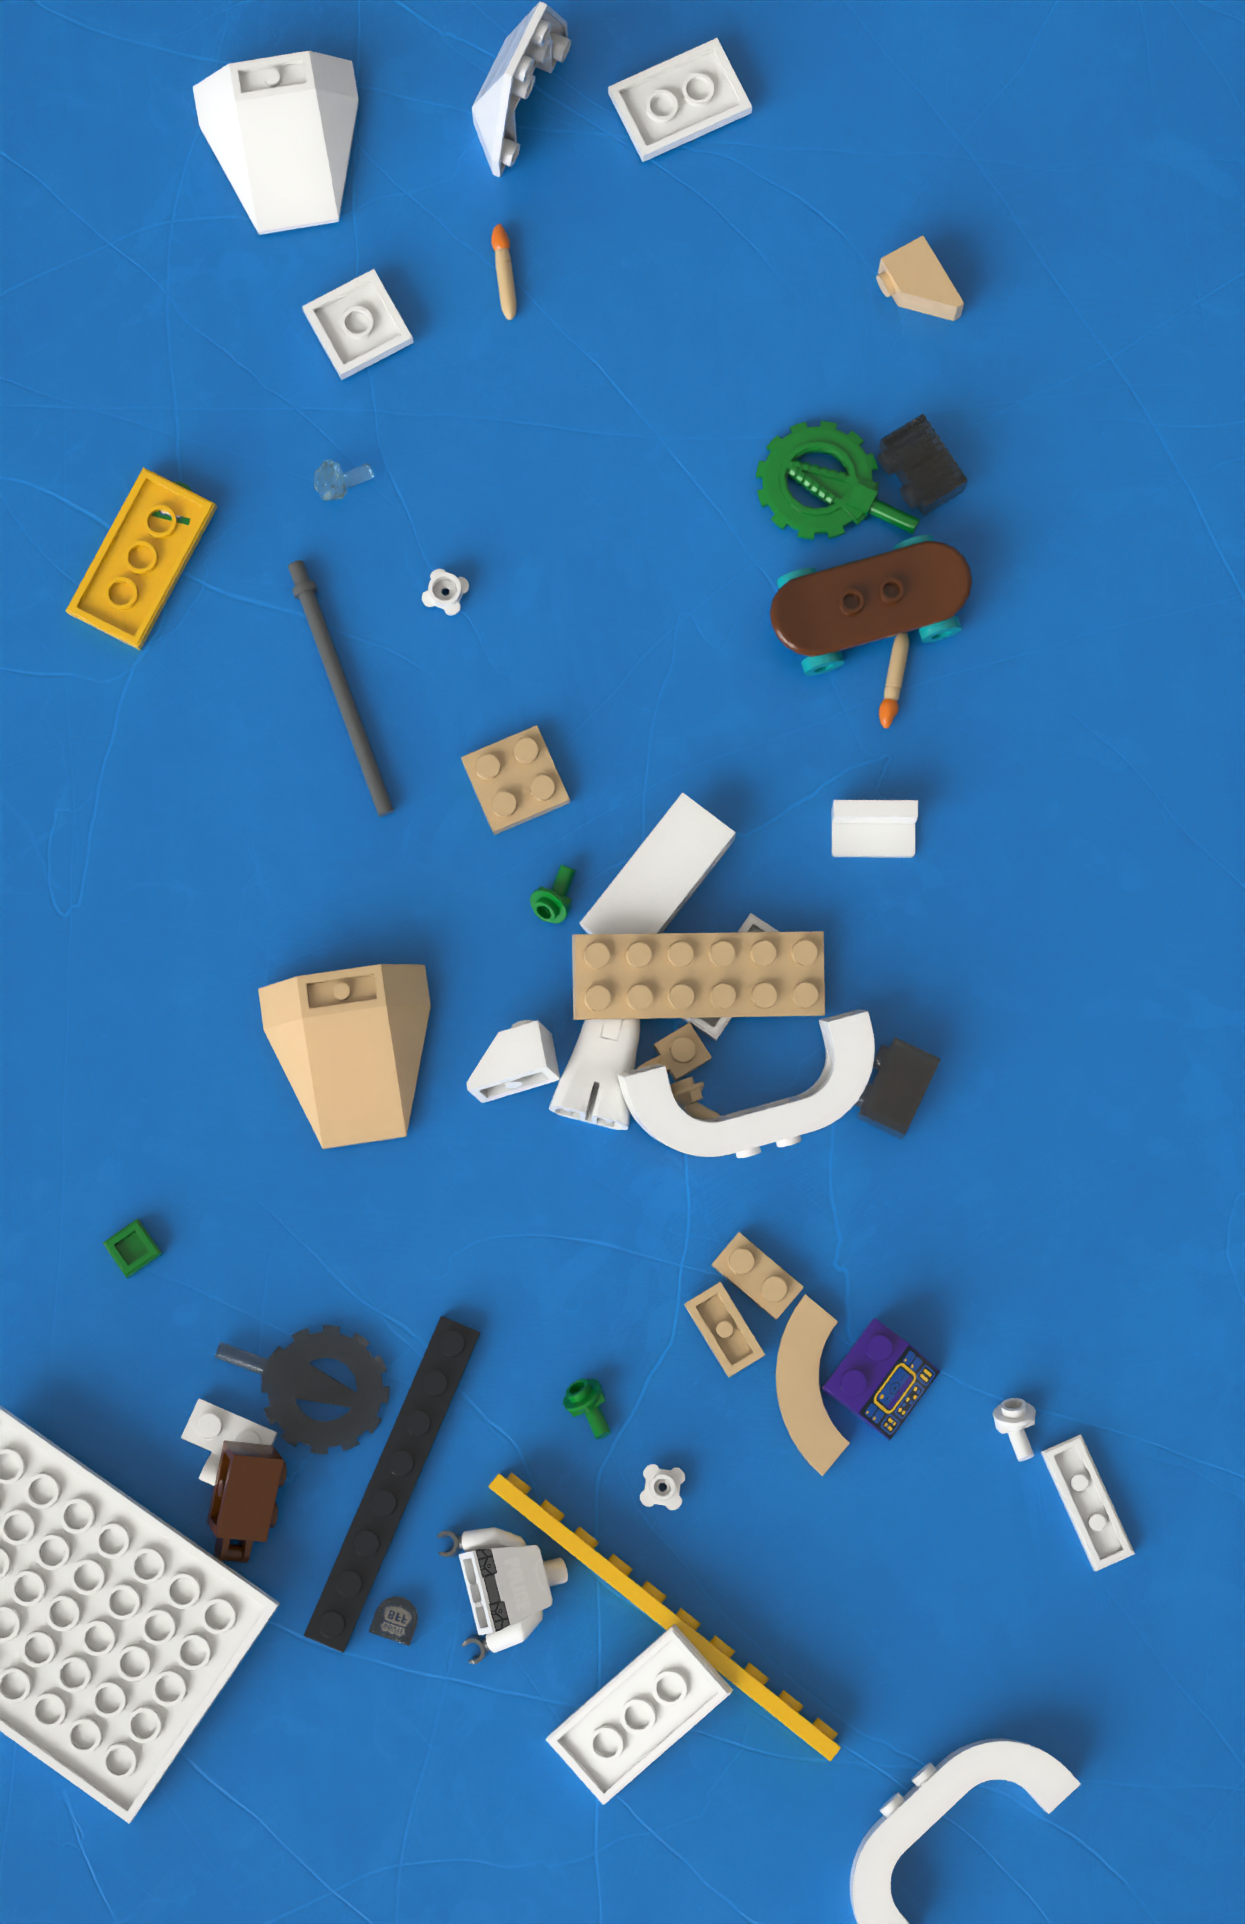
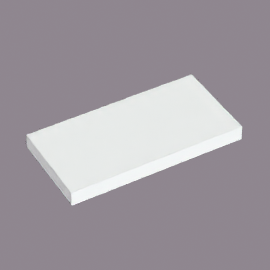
[546,1624,733,1805]

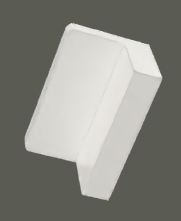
[831,800,918,858]

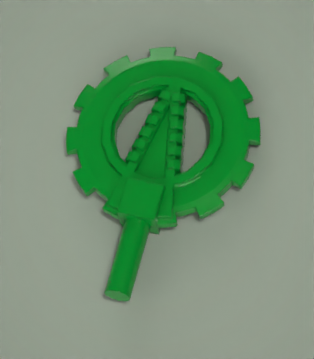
[756,421,920,540]

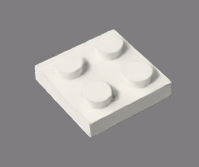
[302,269,413,380]

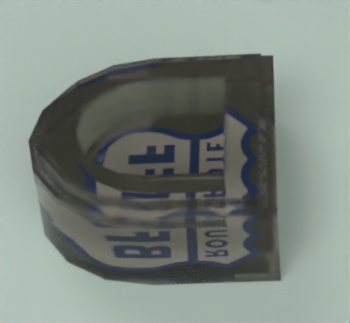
[369,1596,419,1646]

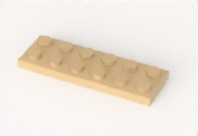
[572,931,825,1020]

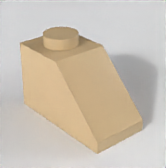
[876,236,964,321]

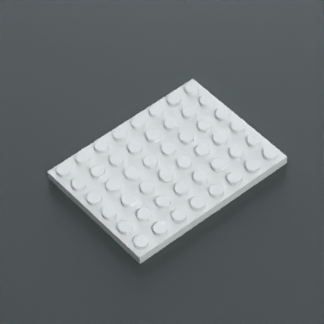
[0,1405,281,1824]

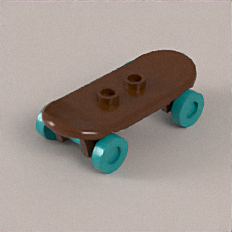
[770,535,972,676]

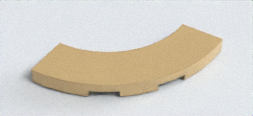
[775,1294,850,1476]

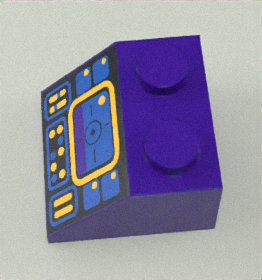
[821,1318,940,1441]

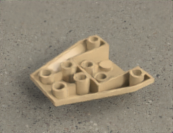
[258,964,431,1149]

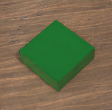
[103,1219,163,1278]

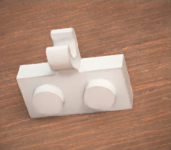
[181,1399,278,1486]

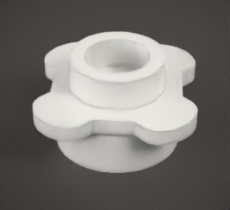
[422,569,469,616]
[640,1464,685,1510]

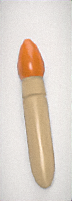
[491,224,517,320]
[879,632,909,729]

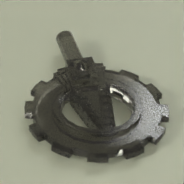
[215,1325,390,1454]

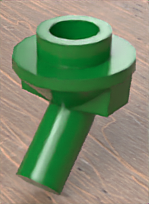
[530,864,576,924]
[563,1379,611,1440]

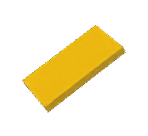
[66,467,217,650]

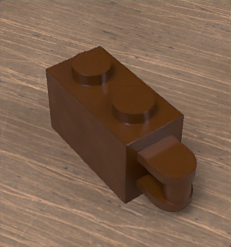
[207,1440,287,1563]

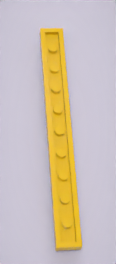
[488,1472,841,1762]

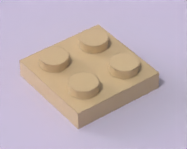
[461,725,570,835]

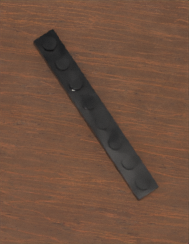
[304,1316,481,1653]

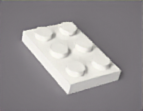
[608,38,752,162]

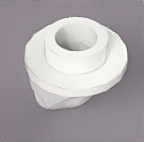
[993,1398,1036,1462]

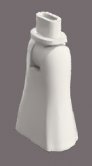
[549,1019,640,1130]

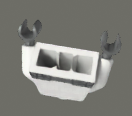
[437,1527,568,1664]

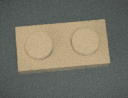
[711,1232,804,1320]
[684,1282,765,1378]

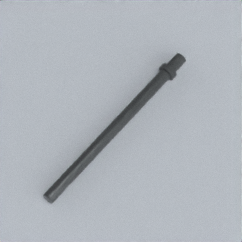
[288,560,394,817]

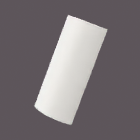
[580,792,736,934]

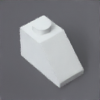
[466,1020,560,1103]

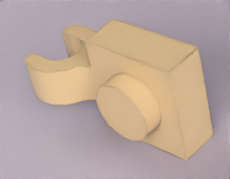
[636,1022,712,1082]

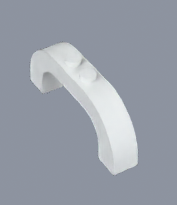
[617,1009,875,1158]
[850,1738,1081,1924]

